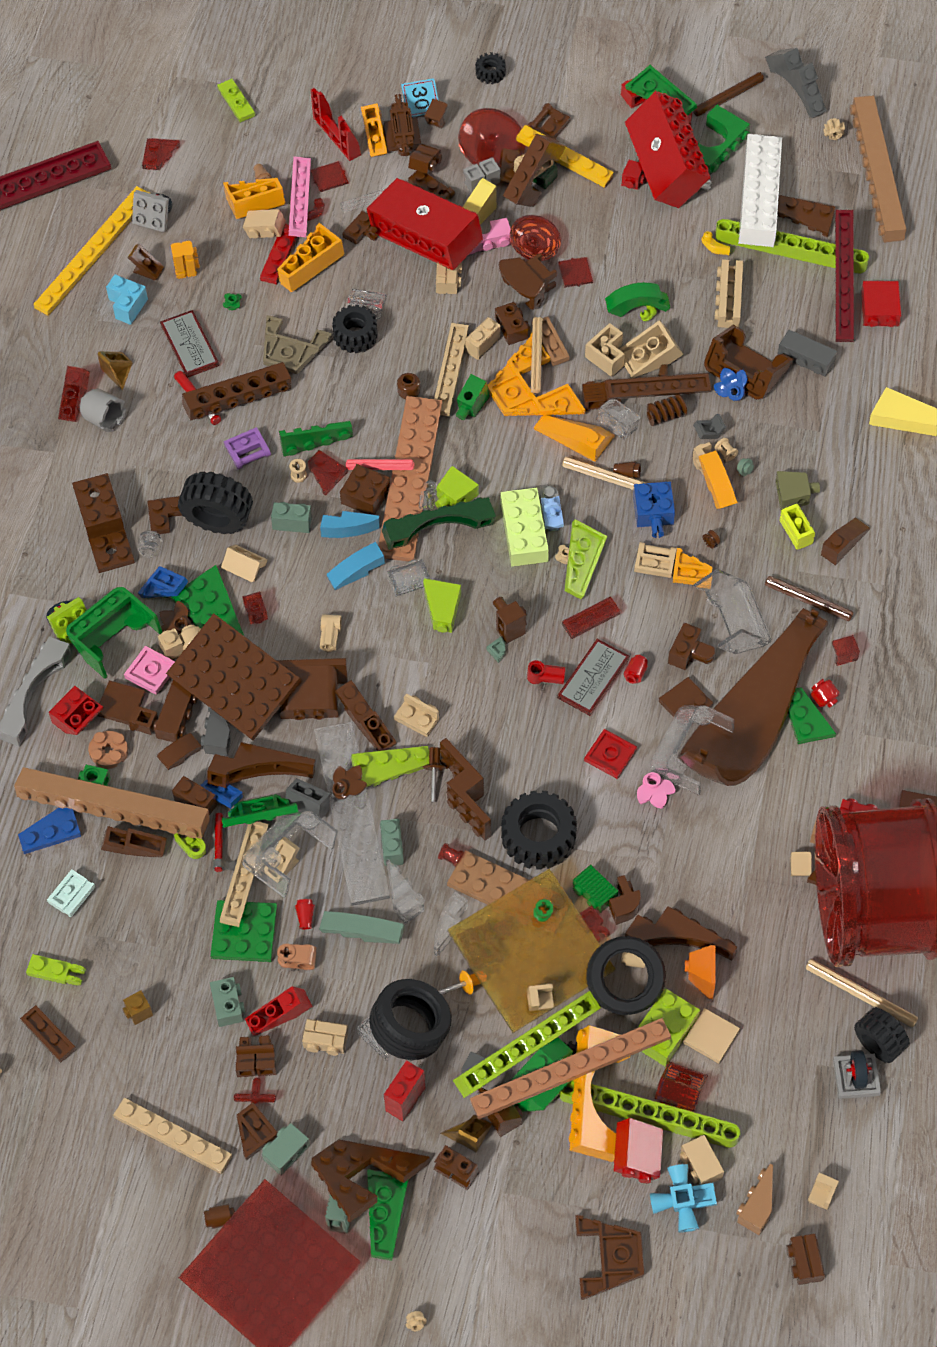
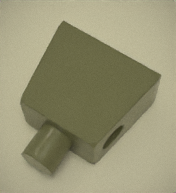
[775,471,820,511]

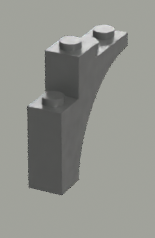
[765,48,827,118]

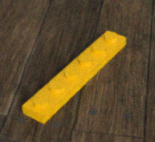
[516,125,614,188]

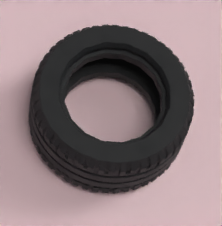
[586,936,666,1015]
[369,979,452,1060]

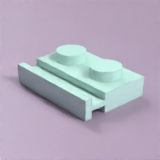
[47,869,95,917]

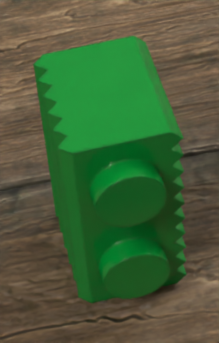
[573,865,618,913]

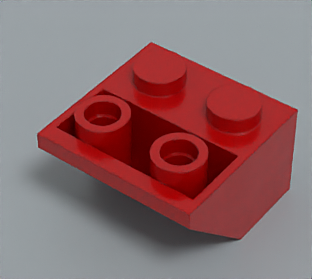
[48,686,103,735]

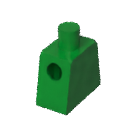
[455,374,490,420]

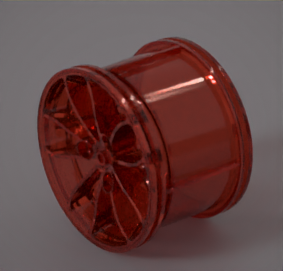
[815,798,937,967]

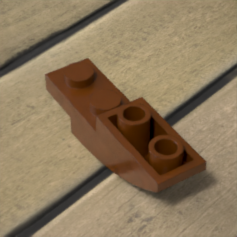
[335,680,397,751]

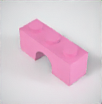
[469,218,512,255]

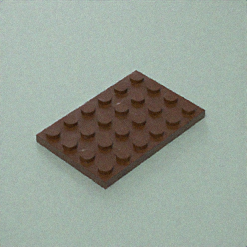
[166,613,301,741]

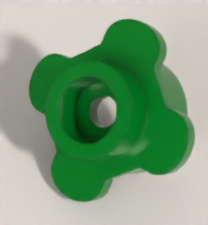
[223,293,242,310]

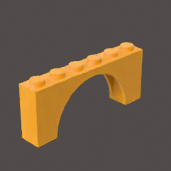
[569,1025,630,1162]

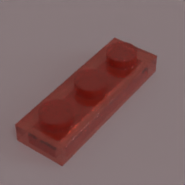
[562,596,621,639]

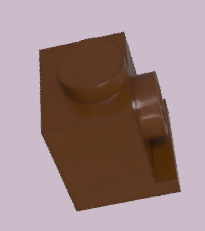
[128,705,158,735]

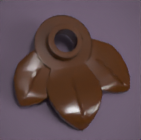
[159,601,191,635]
[332,765,367,800]

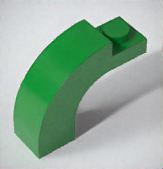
[605,282,671,317]

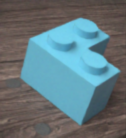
[106,274,148,325]

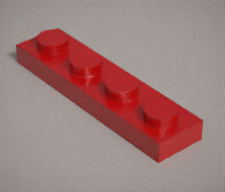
[260,224,297,285]

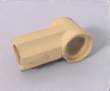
[320,614,342,652]

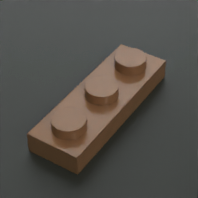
[532,316,569,366]

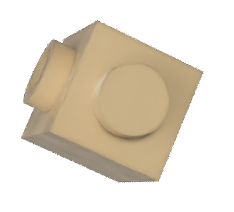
[158,628,184,660]

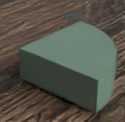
[486,637,505,663]

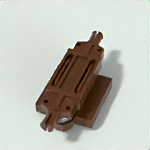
[384,94,421,157]

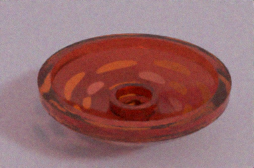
[509,215,561,261]

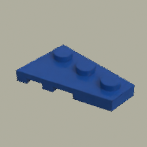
[18,807,81,854]

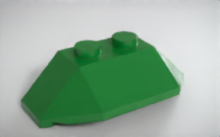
[511,1037,573,1112]

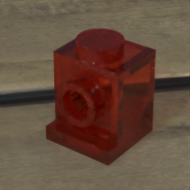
[242,592,268,624]

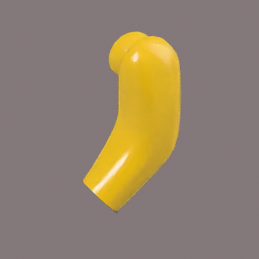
[701,231,730,256]

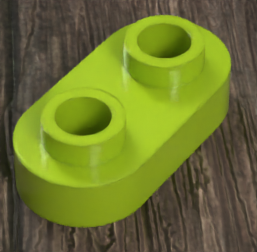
[174,833,206,859]

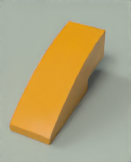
[698,450,737,509]

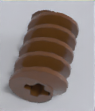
[647,394,687,426]

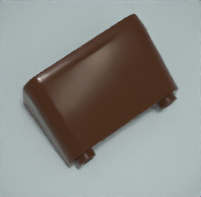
[704,325,793,400]

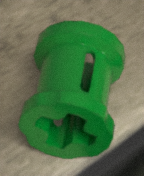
[533,899,553,922]

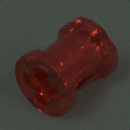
[438,843,464,867]

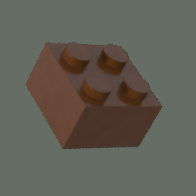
[340,464,390,515]

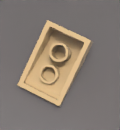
[619,320,683,378]

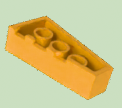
[277,223,345,293]

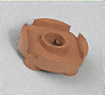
[88,731,128,769]

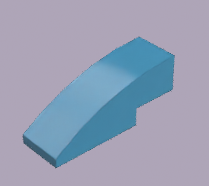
[320,511,380,538]
[326,542,385,590]

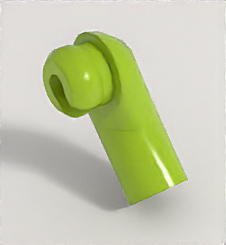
[640,306,657,322]

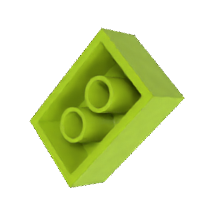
[638,988,700,1067]

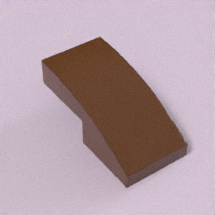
[157,733,202,770]

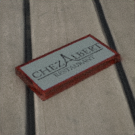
[160,310,219,377]
[557,638,630,716]

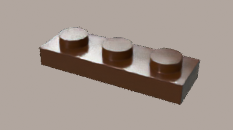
[20,1005,76,1063]

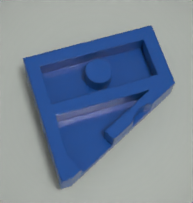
[138,566,188,598]

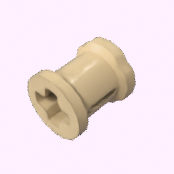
[714,438,738,462]
[289,459,307,483]

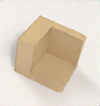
[527,984,554,1011]
[808,1173,839,1210]

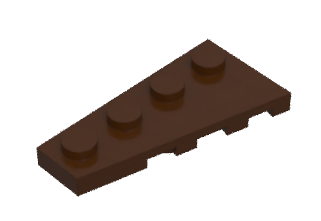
[777,195,835,238]

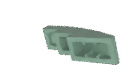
[319,911,405,944]

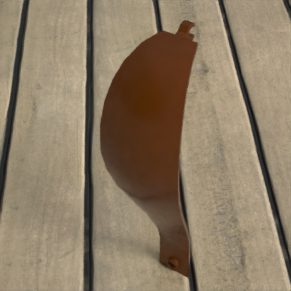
[677,608,828,786]

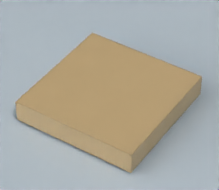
[683,1008,740,1064]

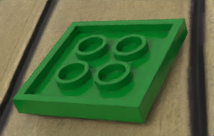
[210,900,277,962]

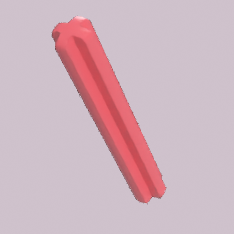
[346,459,415,470]

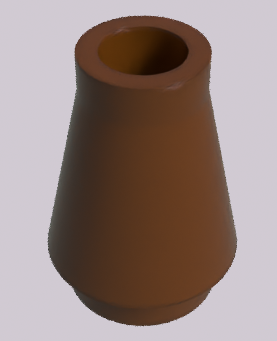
[613,461,641,479]

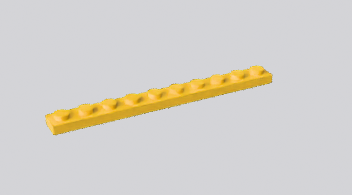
[33,186,149,316]

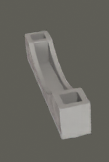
[0,636,72,747]

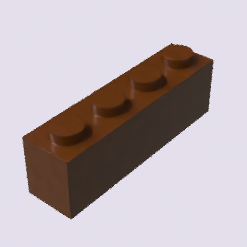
[154,680,198,742]

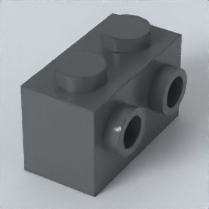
[285,778,330,822]

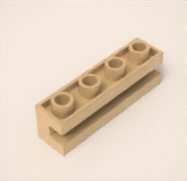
[715,260,743,328]

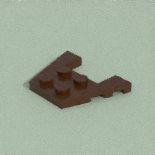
[575,1215,644,1300]

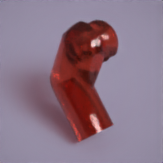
[307,198,325,221]

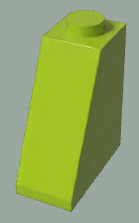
[423,578,461,633]

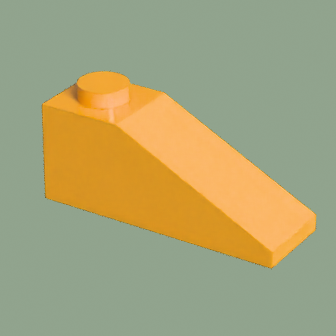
[361,103,388,157]

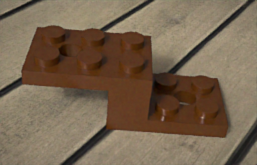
[72,473,135,573]
[440,738,491,841]

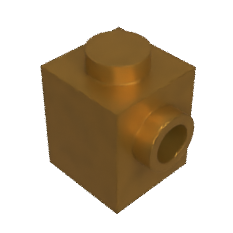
[122,990,153,1025]

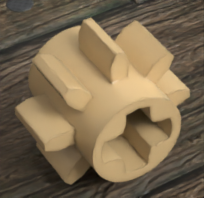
[823,118,845,140]

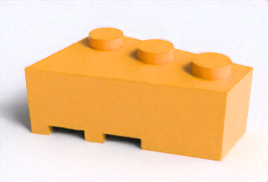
[223,178,285,219]

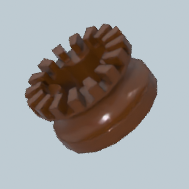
[702,530,720,549]

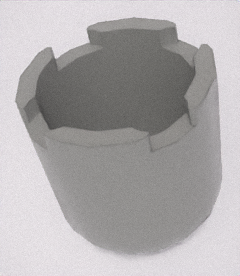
[80,389,126,432]

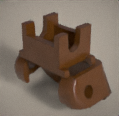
[499,254,557,310]

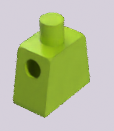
[435,466,479,508]

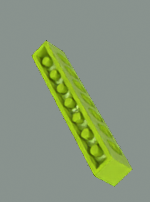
[453,991,601,1098]

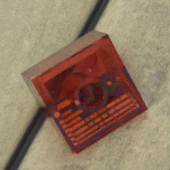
[654,1061,708,1112]

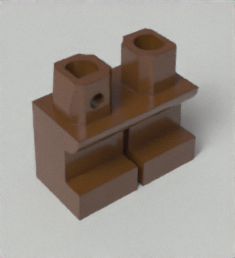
[235,1035,277,1077]
[434,1145,479,1190]

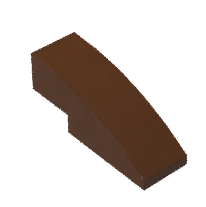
[101,826,167,857]

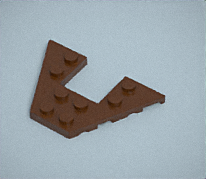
[311,1139,430,1222]

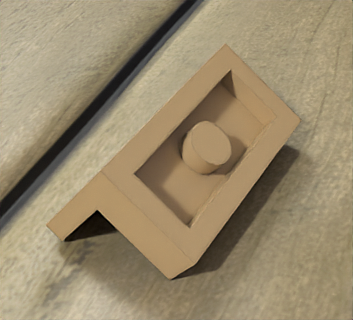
[221,544,268,582]

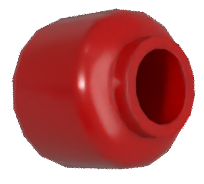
[811,679,840,708]

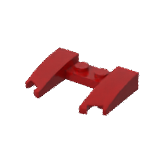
[310,88,361,161]

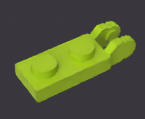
[26,954,86,986]

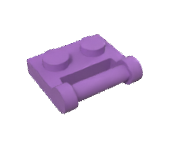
[224,427,271,470]

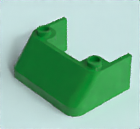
[66,587,162,679]

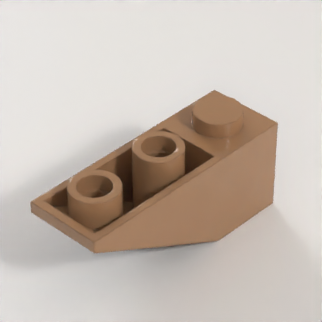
[736,1164,773,1235]

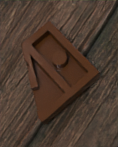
[236,1103,278,1160]

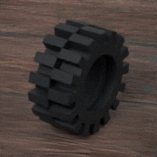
[475,52,506,84]

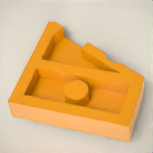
[673,548,712,587]

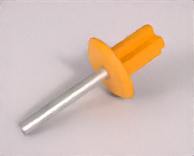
[439,970,487,995]

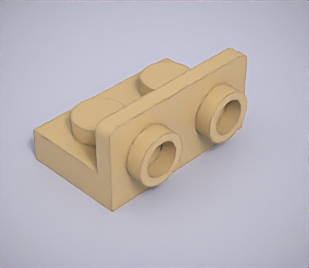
[394,694,439,737]

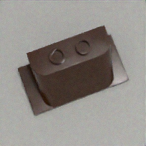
[276,658,348,720]

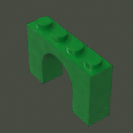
[698,105,750,175]

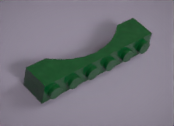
[382,497,496,550]

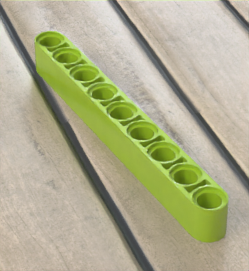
[715,219,869,274]
[558,1080,740,1148]

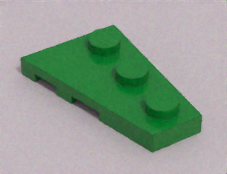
[788,687,836,744]

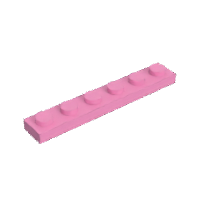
[288,156,311,237]

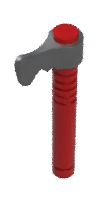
[213,813,237,872]

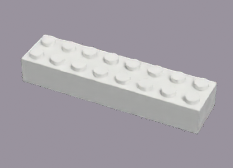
[738,134,782,247]

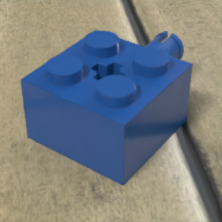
[633,482,675,538]

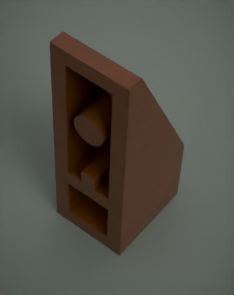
[821,518,870,566]

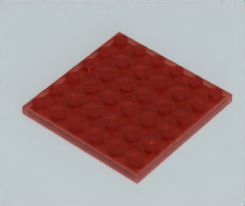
[178,1179,362,1347]

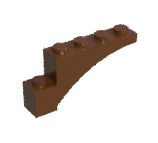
[207,742,316,788]
[625,906,737,961]

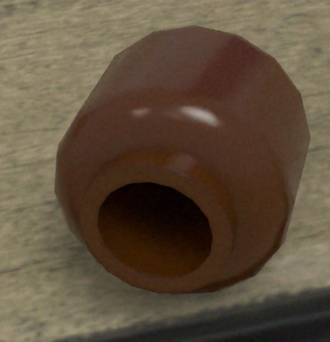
[397,373,420,399]

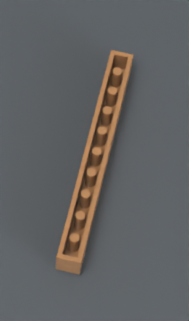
[850,95,906,243]
[14,767,210,839]

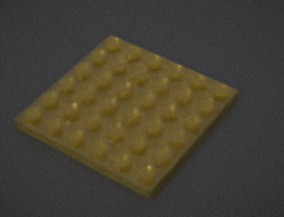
[447,868,616,1033]

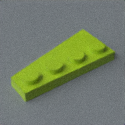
[351,746,429,787]

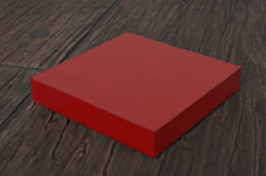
[584,729,637,779]

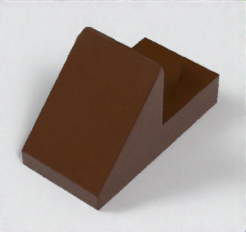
[128,244,164,280]

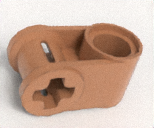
[277,944,317,970]

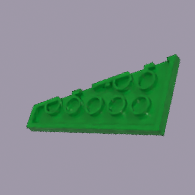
[171,565,244,636]

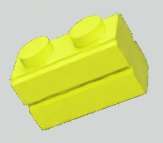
[780,504,815,550]

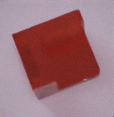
[832,635,860,666]

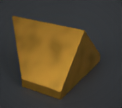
[97,351,133,390]
[440,1115,492,1152]

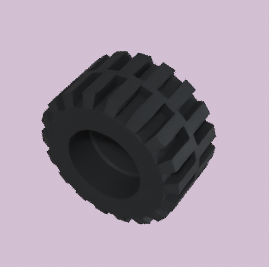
[332,305,378,353]
[854,1007,910,1063]

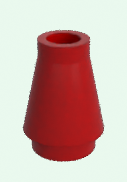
[295,899,315,930]

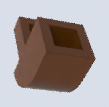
[609,875,641,925]

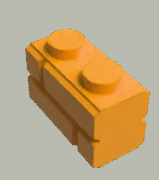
[171,240,200,279]

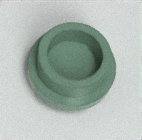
[737,458,754,476]

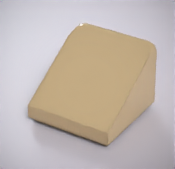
[790,852,811,876]

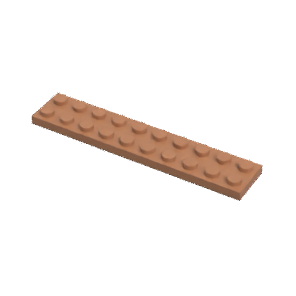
[378,396,443,562]

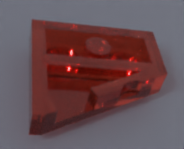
[142,138,180,170]
[308,450,348,496]

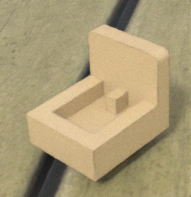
[693,442,712,475]

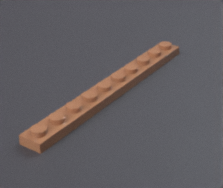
[470,1018,671,1120]

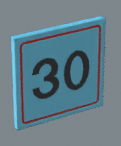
[401,78,438,117]

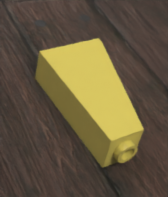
[869,387,937,436]

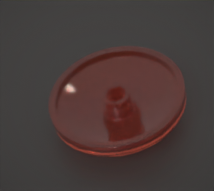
[458,108,526,166]

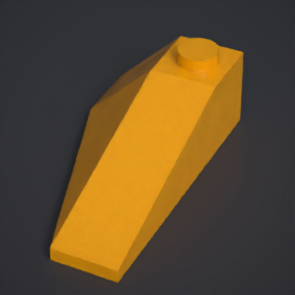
[534,415,615,462]

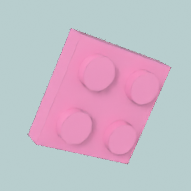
[124,646,175,695]

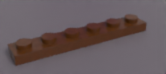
[605,373,711,400]

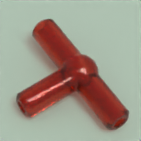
[234,1078,276,1104]

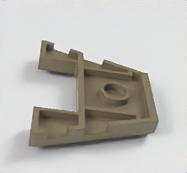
[263,315,332,374]

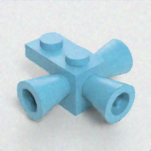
[650,1164,717,1233]

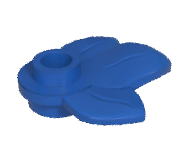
[714,368,748,401]

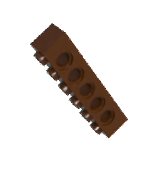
[182,362,291,421]

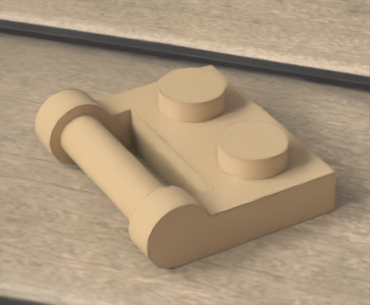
[634,542,677,578]

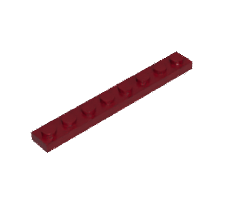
[835,210,854,342]

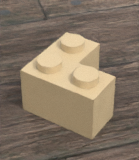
[585,323,624,377]

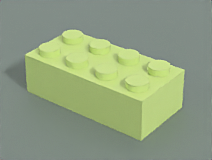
[500,488,549,567]

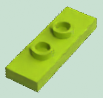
[217,79,255,122]

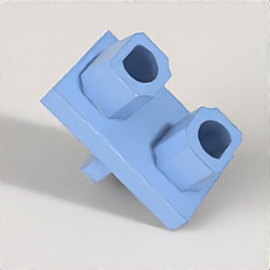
[541,496,564,531]

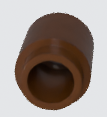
[204,1204,236,1229]

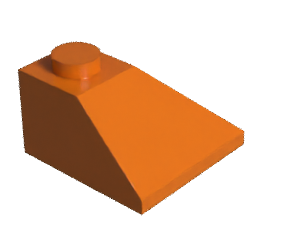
[684,945,716,999]

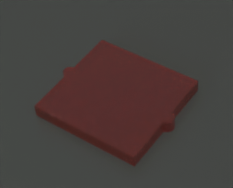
[311,161,348,192]
[558,257,593,288]

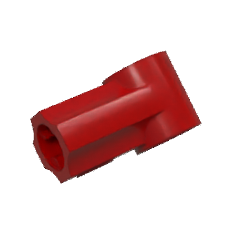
[527,660,565,684]

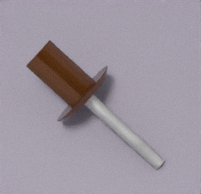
[422,747,446,802]

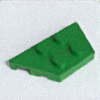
[222,794,298,828]

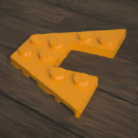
[487,333,585,416]

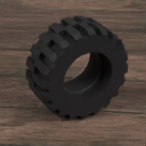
[178,471,253,534]
[501,790,577,870]

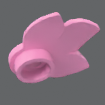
[637,772,676,809]

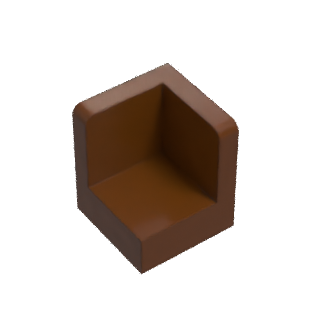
[425,99,448,129]

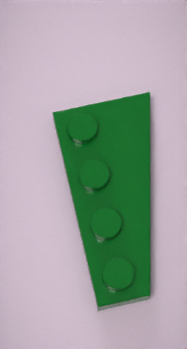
[625,65,697,116]
[279,421,353,457]
[367,1169,409,1261]

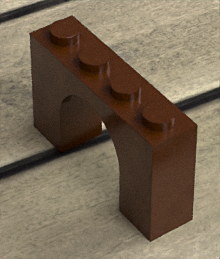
[503,134,566,207]

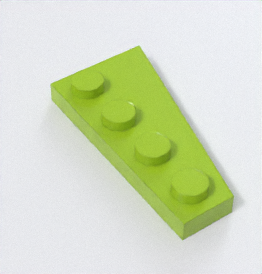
[564,519,607,599]

